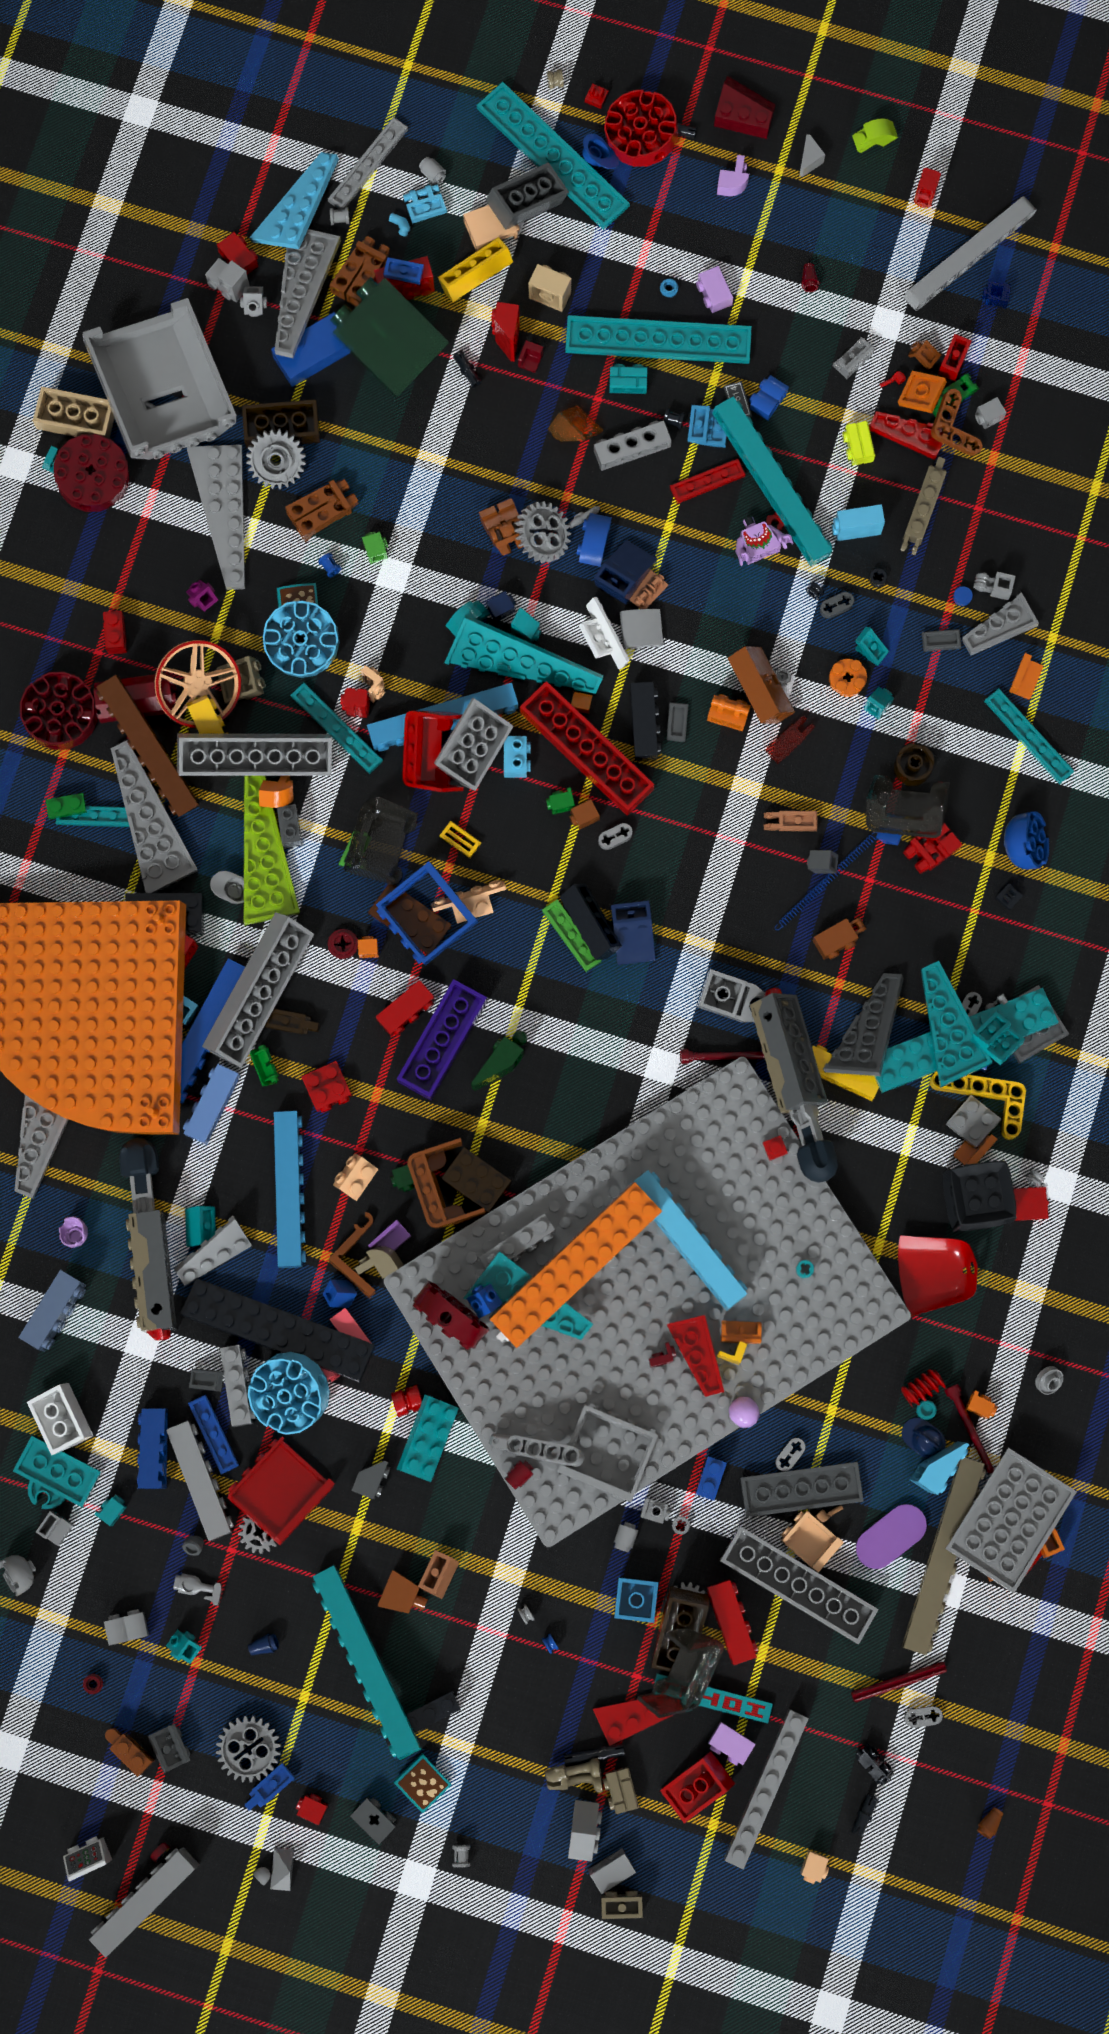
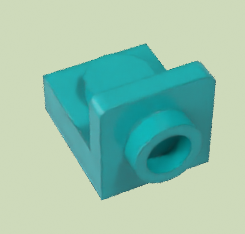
[42,446,58,474]

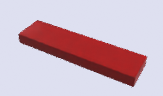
[670,458,745,504]

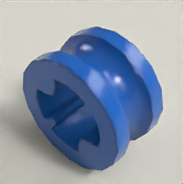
[542,1634,559,1654]

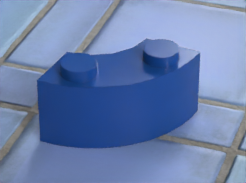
[577,513,612,567]

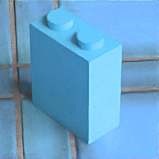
[832,504,885,541]

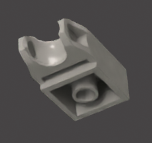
[696,969,765,1023]

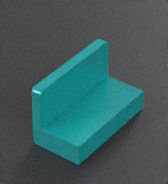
[185,1206,216,1247]

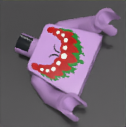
[735,516,794,566]

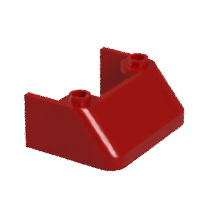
[403,711,463,792]

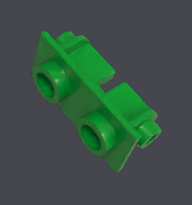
[250,1045,279,1087]

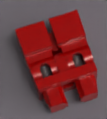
[903,817,962,874]

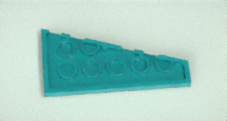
[921,961,992,1088]

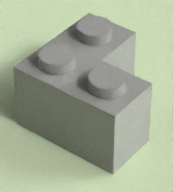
[205,258,250,302]
[568,1800,602,1862]

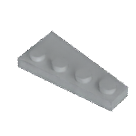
[962,592,1039,656]

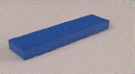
[188,1395,240,1474]

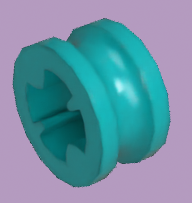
[796,1260,814,1278]

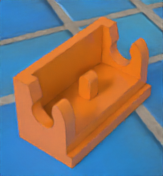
[721,1320,762,1344]

